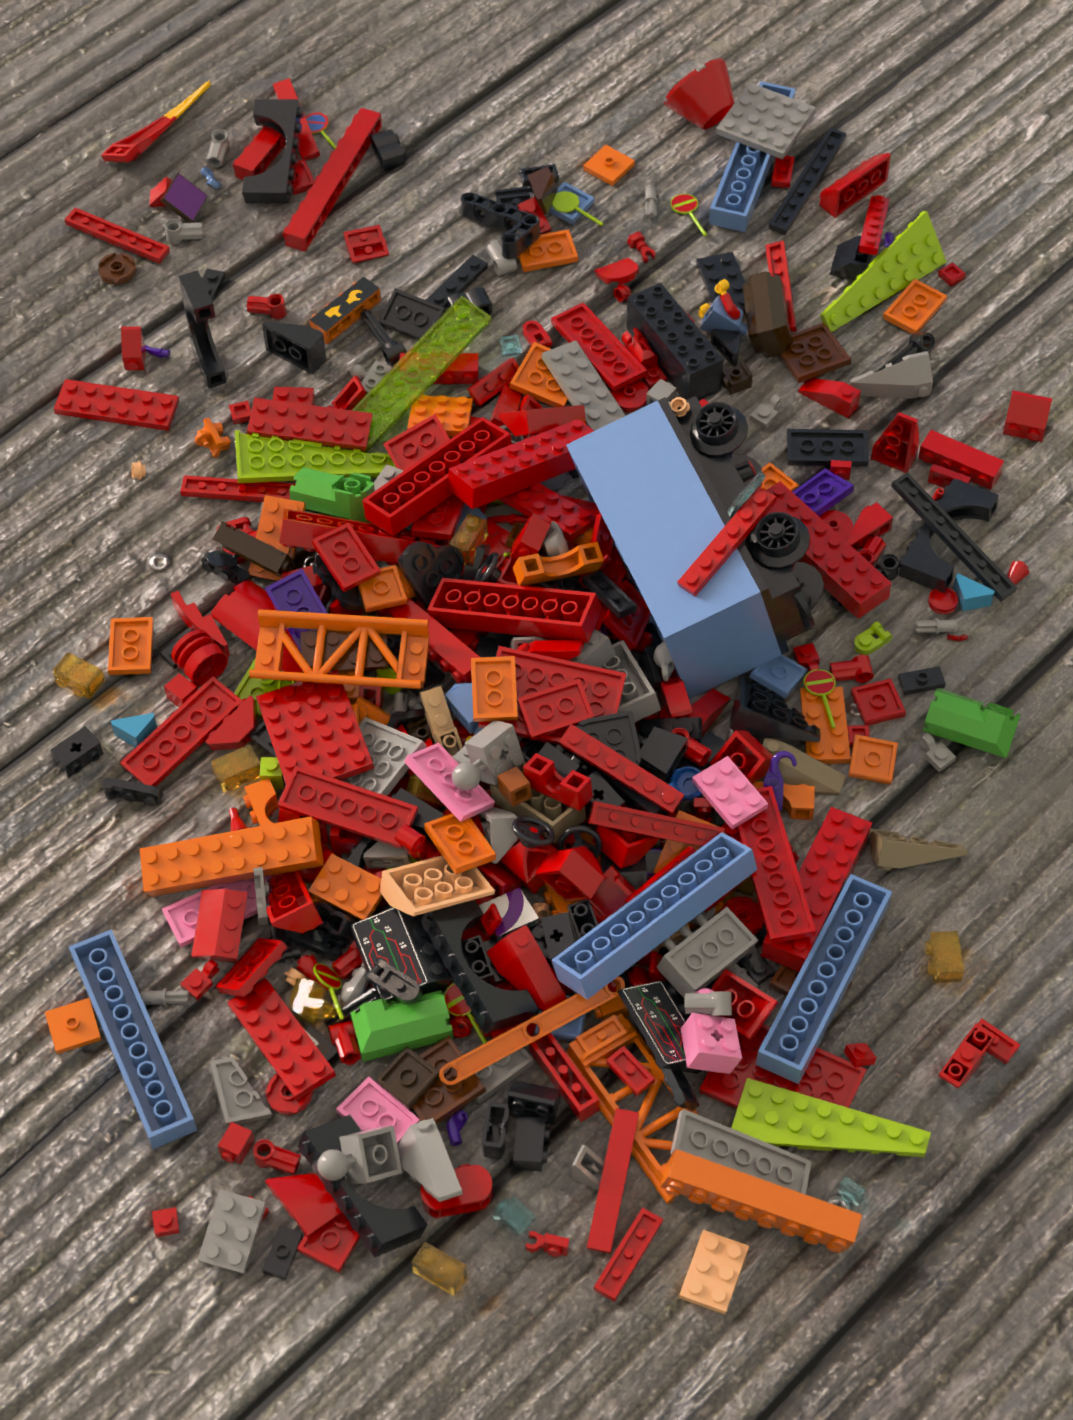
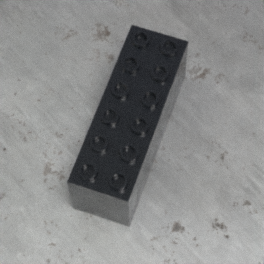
[627,282,724,401]

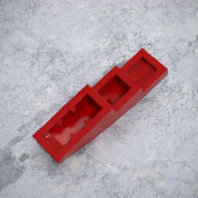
[171,591,230,657]

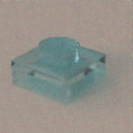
[499,335,522,357]
[838,1176,866,1206]

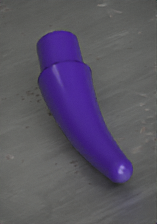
[145,345,171,358]

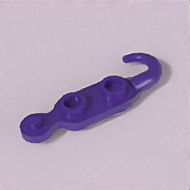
[763,751,797,811]

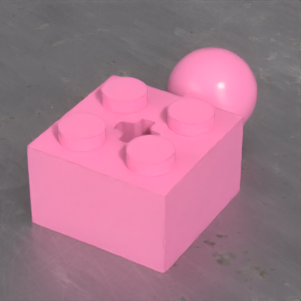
[681,988,742,1074]

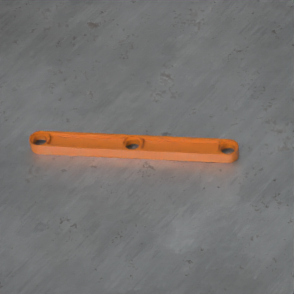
[439,976,625,1085]

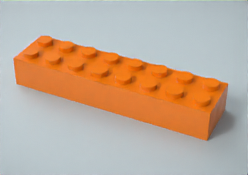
[140,817,324,897]
[660,1149,862,1253]

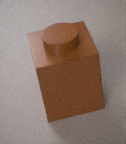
[497,766,532,807]

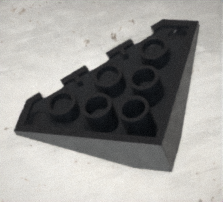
[730,672,821,742]

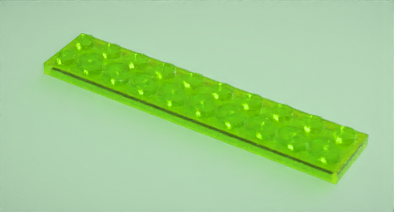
[352,295,492,453]

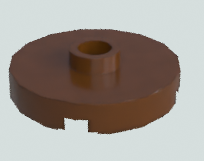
[98,253,137,285]

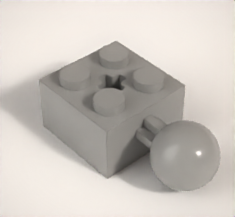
[452,720,525,791]
[317,1126,402,1185]

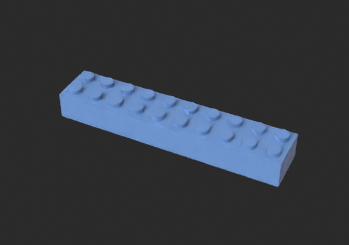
[709,81,796,232]
[552,832,757,1000]
[756,874,892,1084]
[69,929,197,1149]

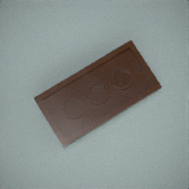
[301,630,389,673]

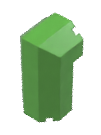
[290,467,375,524]
[923,688,1021,758]
[351,990,453,1062]

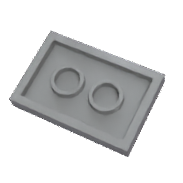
[198,1189,267,1274]

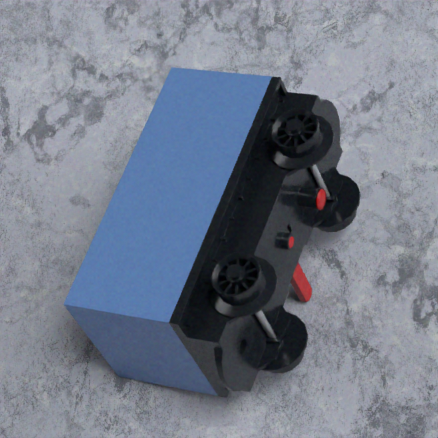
[566,396,824,699]

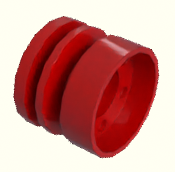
[171,629,229,686]

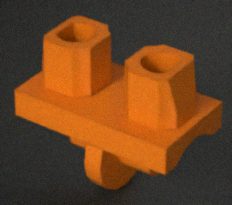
[195,418,231,458]

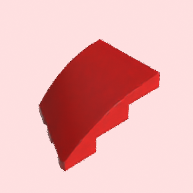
[265,1173,342,1237]

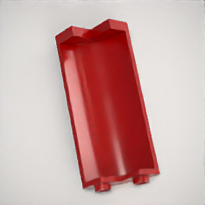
[210,580,303,682]

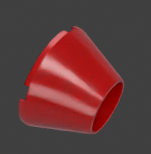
[664,58,735,130]

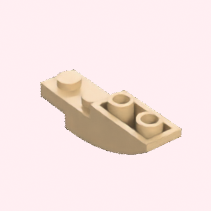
[419,686,463,757]

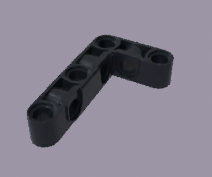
[461,192,540,259]

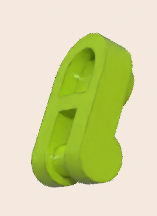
[854,621,893,655]

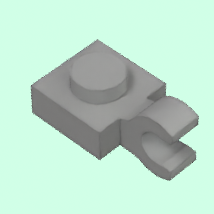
[750,394,782,429]
[919,732,956,772]

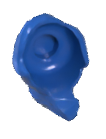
[668,766,702,804]

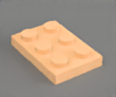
[679,1230,749,1315]

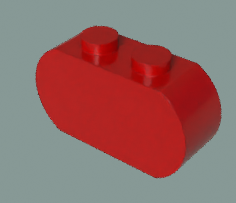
[420,1164,493,1219]

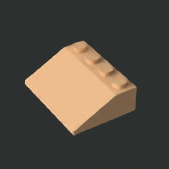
[380,856,495,916]

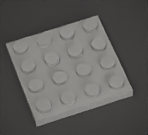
[716,82,816,159]
[341,717,426,796]

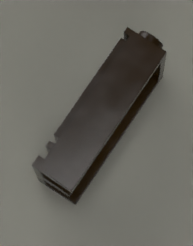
[213,521,296,578]

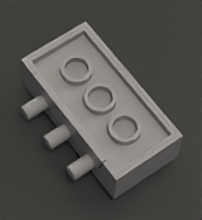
[656,907,758,999]

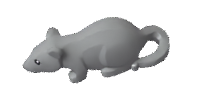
[653,638,675,682]
[332,962,370,1021]

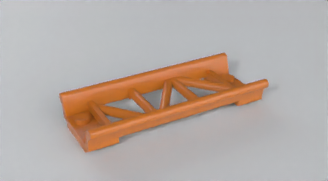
[249,609,430,689]
[566,1013,699,1204]

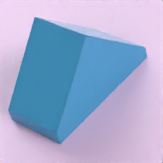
[953,573,995,611]
[111,713,157,748]

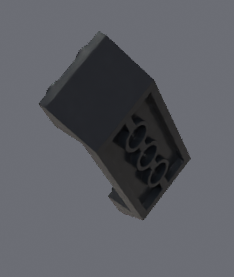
[461,899,598,985]

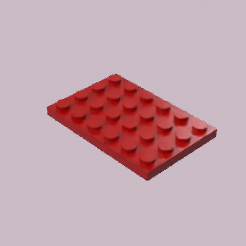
[478,646,627,745]
[256,670,374,784]
[699,1024,867,1109]

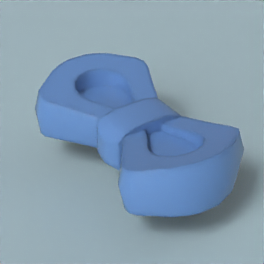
[200,167,222,189]

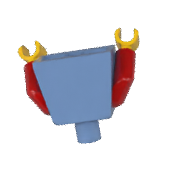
[698,279,748,336]

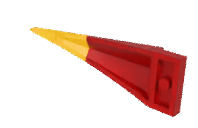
[101,81,211,163]

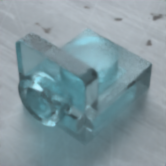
[493,1196,535,1235]

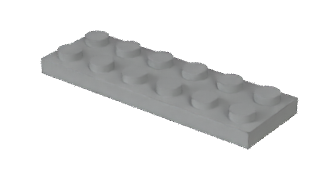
[541,340,625,431]
[670,1109,812,1195]

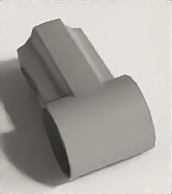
[206,129,230,168]
[165,219,203,245]
[487,239,517,276]
[685,992,732,1015]

